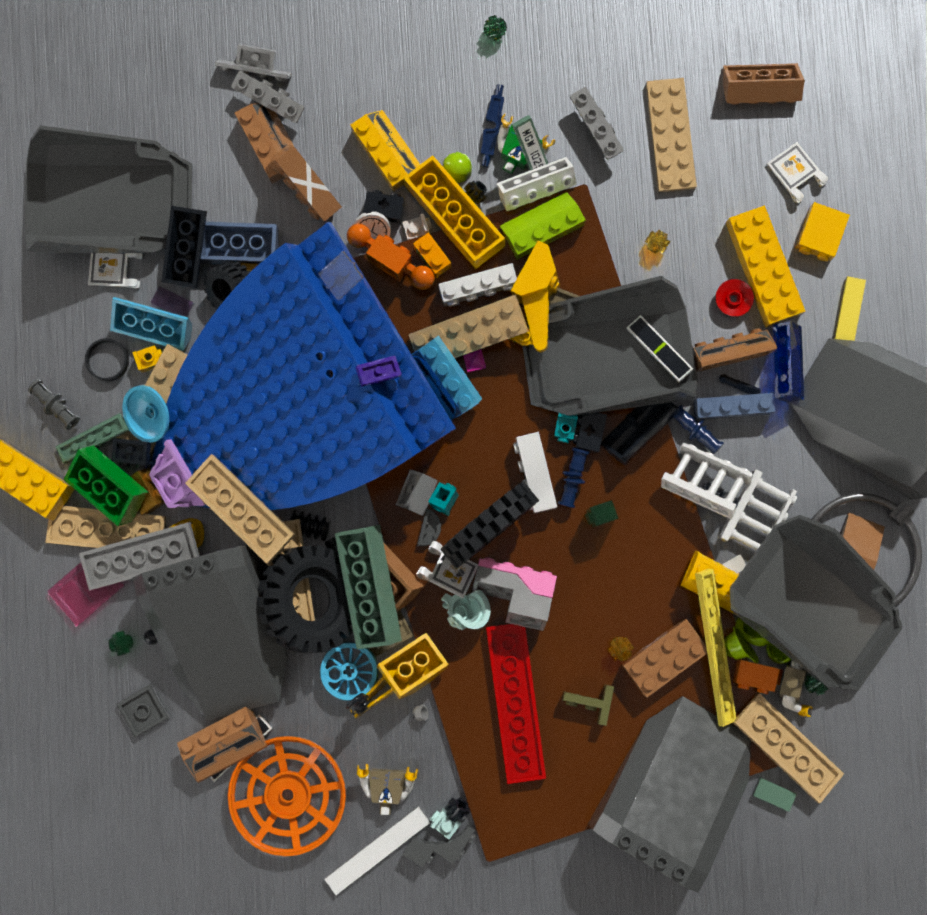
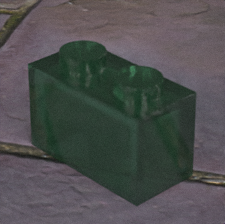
[585,500,619,528]

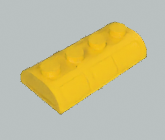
[681,551,739,615]

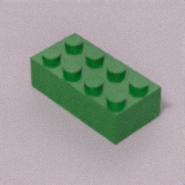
[63,445,148,526]

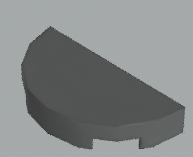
[417,508,441,546]

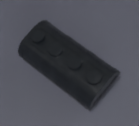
[601,402,680,466]

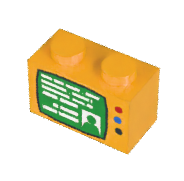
[413,232,451,278]

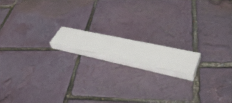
[324,806,430,895]

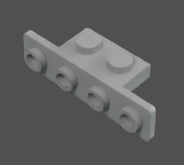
[215,44,292,81]
[231,71,305,123]
[570,87,624,160]

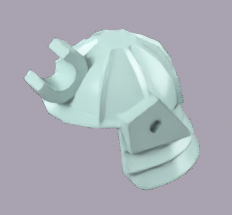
[441,590,491,630]

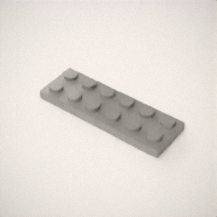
[79,522,200,591]

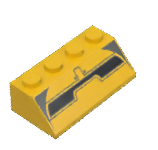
[350,110,420,192]

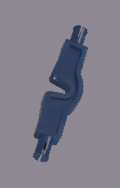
[481,84,504,168]

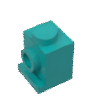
[554,413,578,443]
[428,482,459,516]

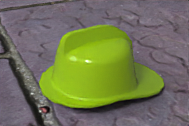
[724,626,759,664]

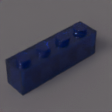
[773,321,804,403]

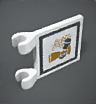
[767,142,828,204]
[88,253,143,289]
[416,541,478,598]

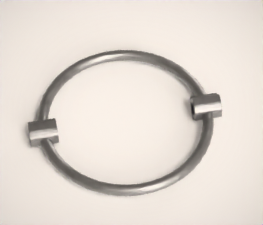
[812,493,922,606]

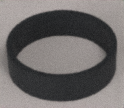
[85,338,129,381]

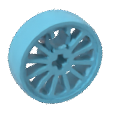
[320,642,379,701]

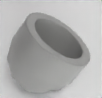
[412,705,429,721]

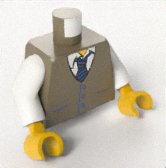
[780,660,813,717]
[357,764,418,815]

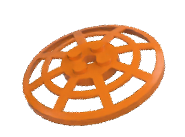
[228,736,346,856]

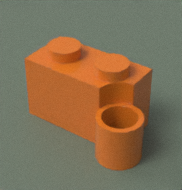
[733,659,783,694]

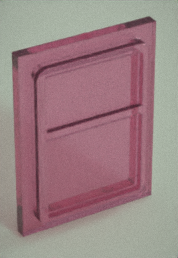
[47,562,125,626]

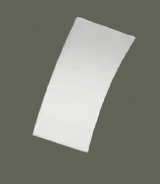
[722,555,746,573]

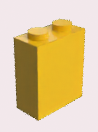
[795,202,850,262]

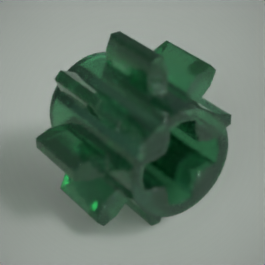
[483,15,507,40]
[108,631,133,656]
[805,674,828,696]

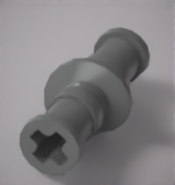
[28,379,80,430]

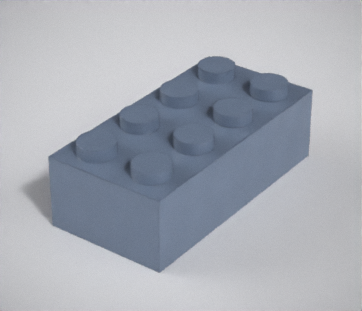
[201,222,279,265]

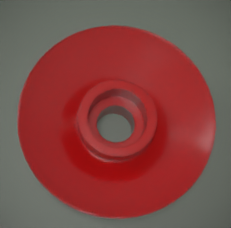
[715,279,754,317]

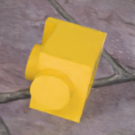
[132,345,163,373]

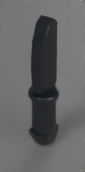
[719,374,761,394]

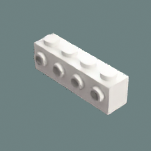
[497,157,577,211]
[439,263,517,307]
[513,432,557,514]

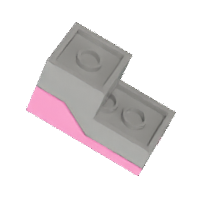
[472,558,557,631]

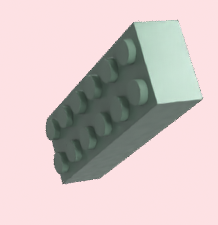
[335,524,402,649]

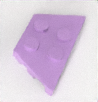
[149,439,206,508]

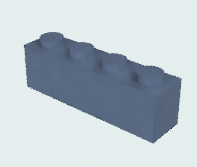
[693,393,775,420]

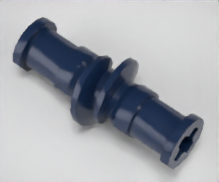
[674,405,724,455]
[558,448,589,508]

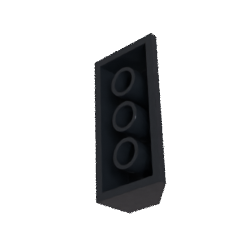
[161,206,207,288]

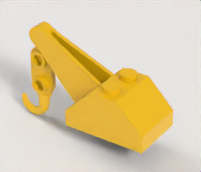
[510,240,560,352]

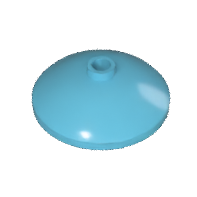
[122,385,169,443]

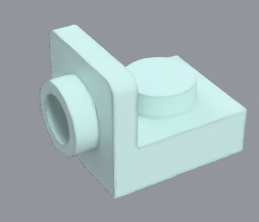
[430,808,461,839]

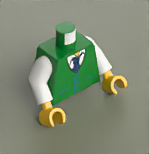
[497,113,555,174]

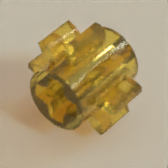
[645,229,670,254]
[608,637,634,661]

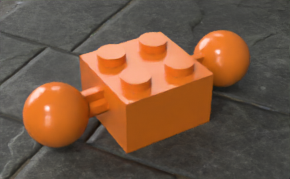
[347,223,435,290]

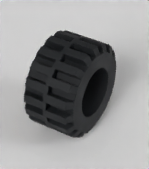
[204,261,250,310]

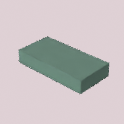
[752,777,797,812]

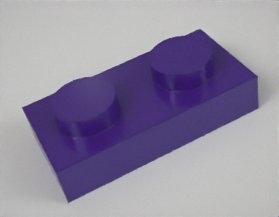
[355,356,402,387]

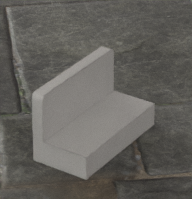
[396,469,437,516]

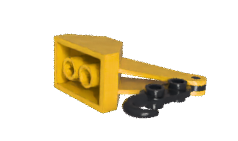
[346,633,449,719]

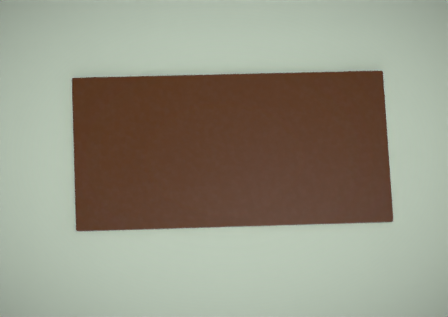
[330,184,778,862]

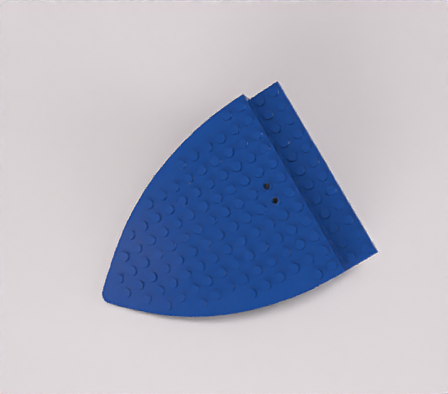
[150,222,456,510]

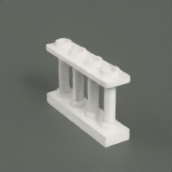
[661,443,753,520]
[718,469,797,551]

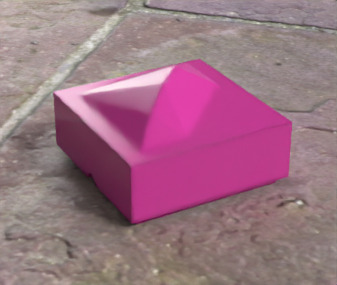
[463,349,486,373]

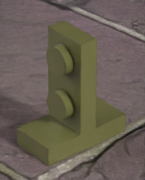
[562,684,614,726]

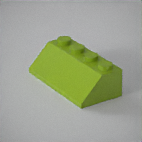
[500,192,586,260]

